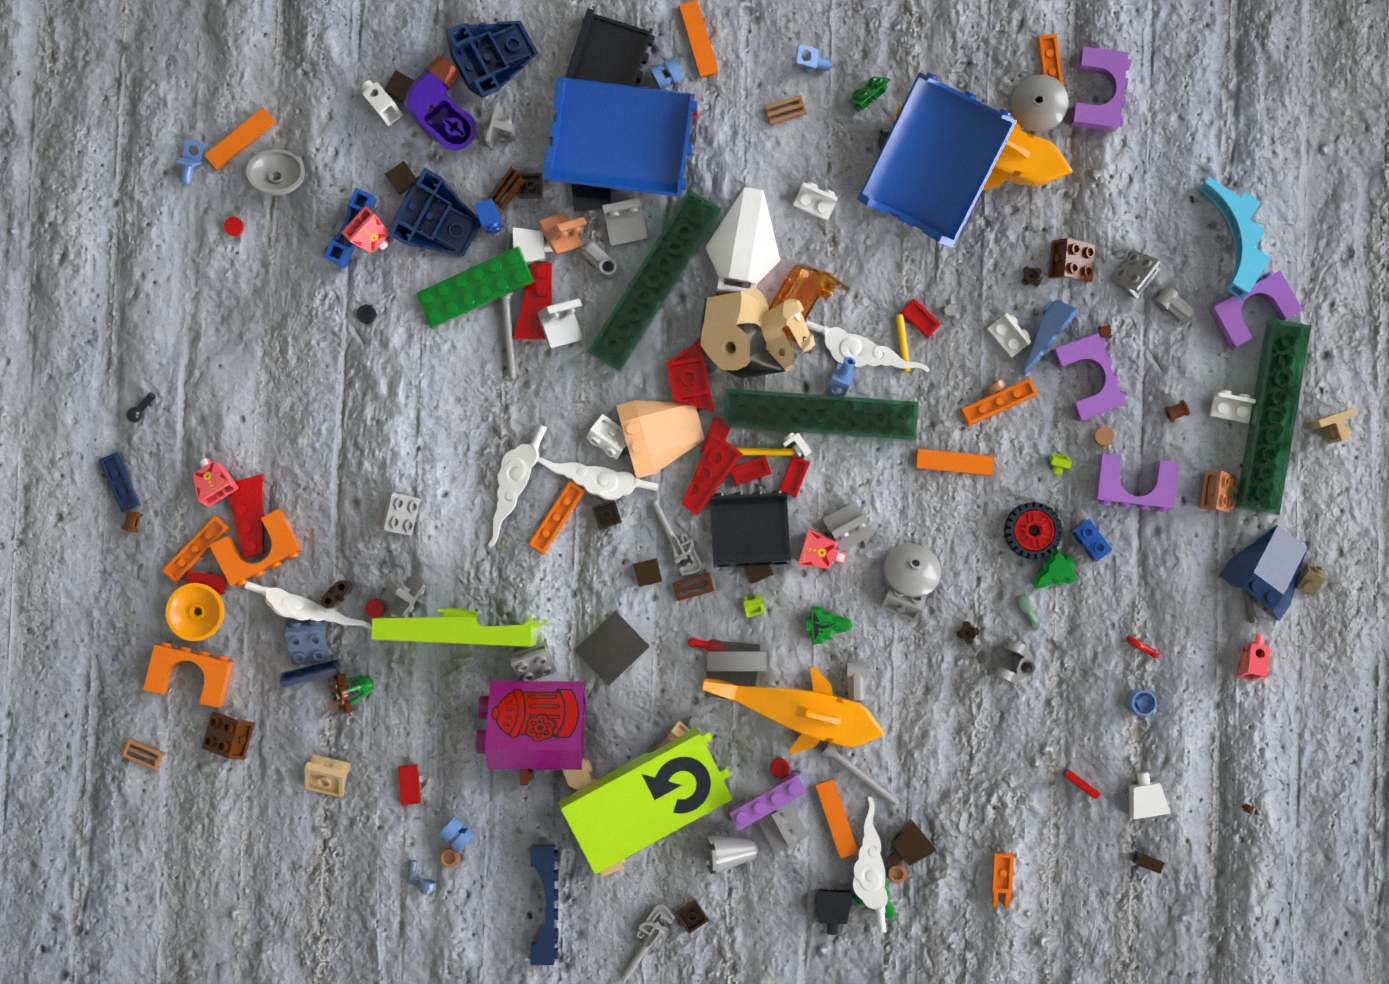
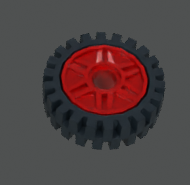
[1003,502,1063,559]

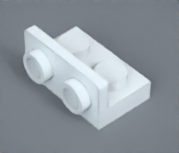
[793,182,838,221]
[987,313,1031,358]
[1209,390,1256,424]
[586,414,627,459]
[782,432,812,457]

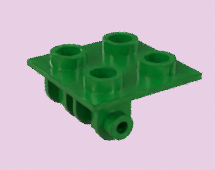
[848,76,891,112]

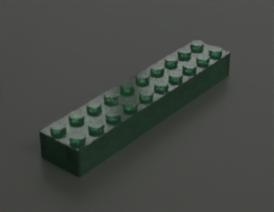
[587,189,722,374]
[1235,319,1311,516]
[723,388,918,442]

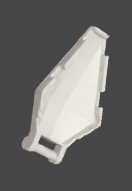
[705,187,780,293]

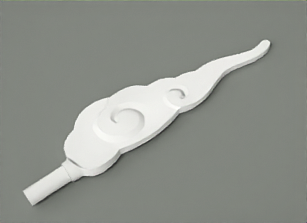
[806,320,929,372]
[488,425,547,547]
[537,457,659,500]
[245,581,372,629]
[853,797,888,933]

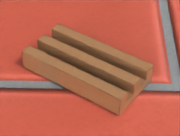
[765,95,807,125]
[121,738,165,771]

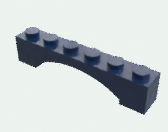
[530,845,559,965]

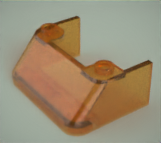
[768,264,849,355]

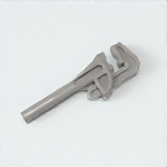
[651,501,702,576]
[621,903,676,980]

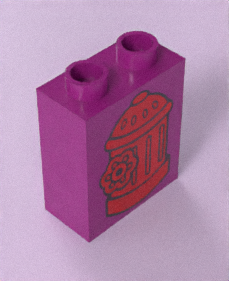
[475,681,585,770]

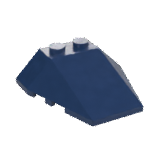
[445,21,539,98]
[387,168,481,256]
[1219,525,1308,621]

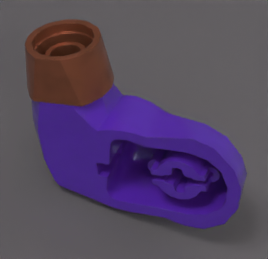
[404,55,476,151]

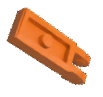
[991,852,1014,908]

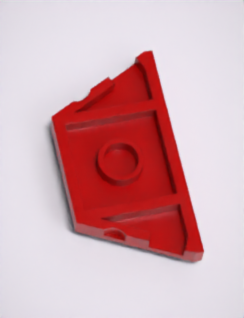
[666,339,714,412]

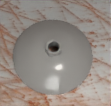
[1011,75,1069,132]
[246,149,305,195]
[883,543,941,597]

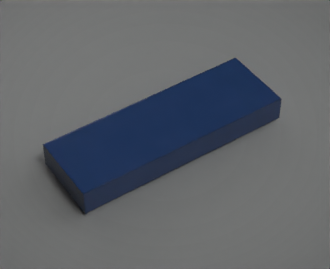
[99,452,141,512]
[279,660,339,688]

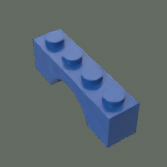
[324,188,377,269]

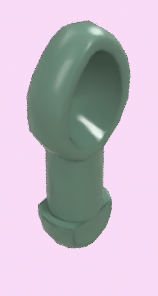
[1017,595,1040,629]

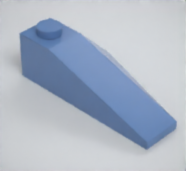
[1021,300,1079,375]

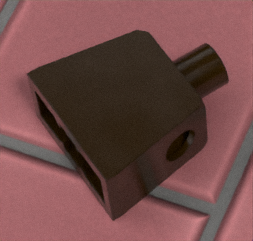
[888,819,936,866]

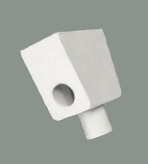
[362,80,403,127]
[513,228,553,265]
[1129,772,1170,819]

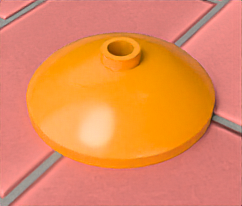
[166,583,225,641]

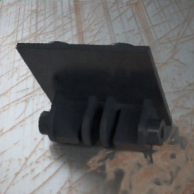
[571,183,611,212]

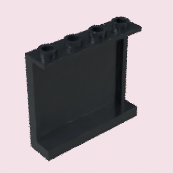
[565,8,655,86]
[710,490,791,568]

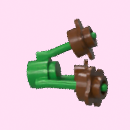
[331,671,374,716]

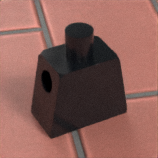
[814,889,853,935]

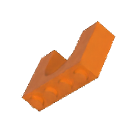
[209,509,303,588]
[143,641,234,708]

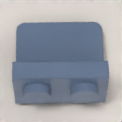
[285,619,330,665]

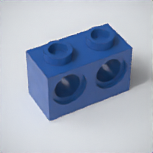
[474,198,504,234]
[1070,519,1113,562]

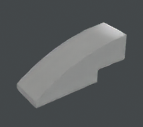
[707,651,767,671]

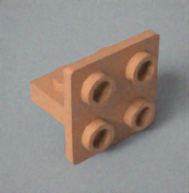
[538,213,587,255]
[1200,470,1237,513]

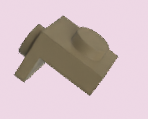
[1296,563,1326,597]

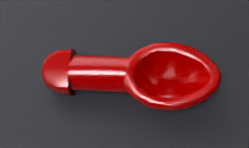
[1126,635,1160,659]
[688,638,725,651]

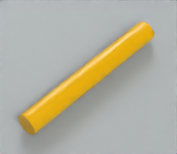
[896,314,911,372]
[736,448,794,456]

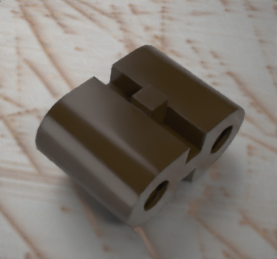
[321,580,353,608]

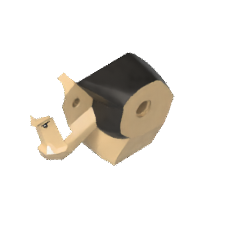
[701,287,815,378]

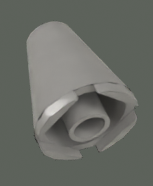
[704,835,759,875]

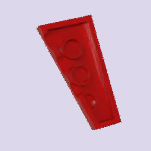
[513,263,552,340]
[682,431,743,515]
[228,474,264,558]

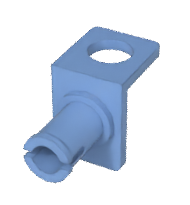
[796,44,832,73]
[175,139,204,184]
[826,357,856,400]

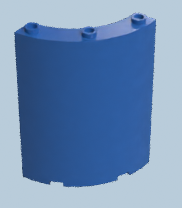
[857,72,1017,248]
[543,77,698,197]

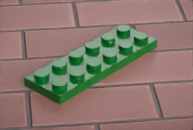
[416,246,534,329]

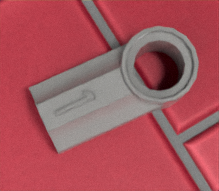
[582,242,618,278]
[1154,285,1195,323]
[846,662,867,700]

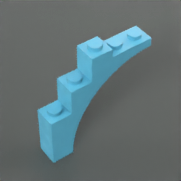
[1198,177,1271,300]

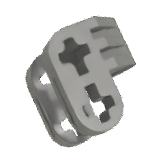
[992,639,1036,683]

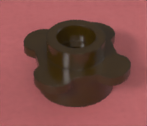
[1021,266,1042,286]
[956,621,979,644]

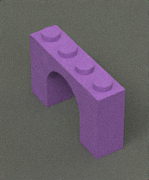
[1070,46,1131,132]
[1209,270,1303,349]
[1052,333,1126,422]
[1094,453,1179,512]
[728,771,807,831]

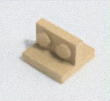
[1306,408,1358,444]
[305,754,351,798]

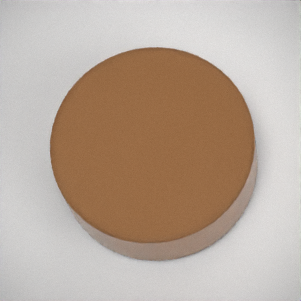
[986,378,1006,395]
[1094,427,1114,446]
[440,847,460,868]
[887,864,907,884]

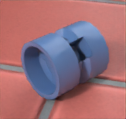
[649,57,684,90]
[1126,689,1157,716]
[438,817,475,853]

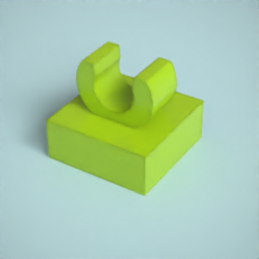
[1049,452,1072,475]
[743,593,765,618]

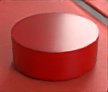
[224,217,244,237]
[365,599,385,618]
[770,758,790,778]

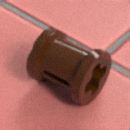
[1164,400,1190,423]
[121,510,143,533]

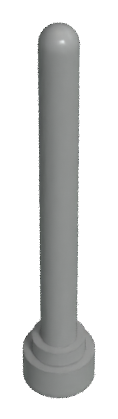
[499,293,516,380]
[821,742,899,806]

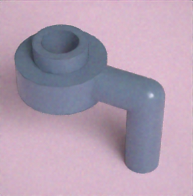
[407,860,437,894]

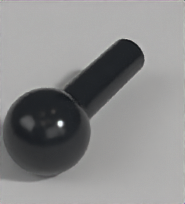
[126,392,156,423]

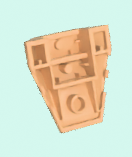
[616,400,705,478]

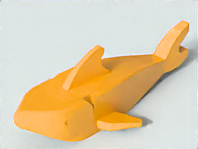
[893,105,1072,191]
[702,667,885,754]

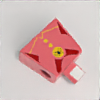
[341,206,388,253]
[193,458,239,507]
[798,528,846,569]
[1236,634,1270,681]

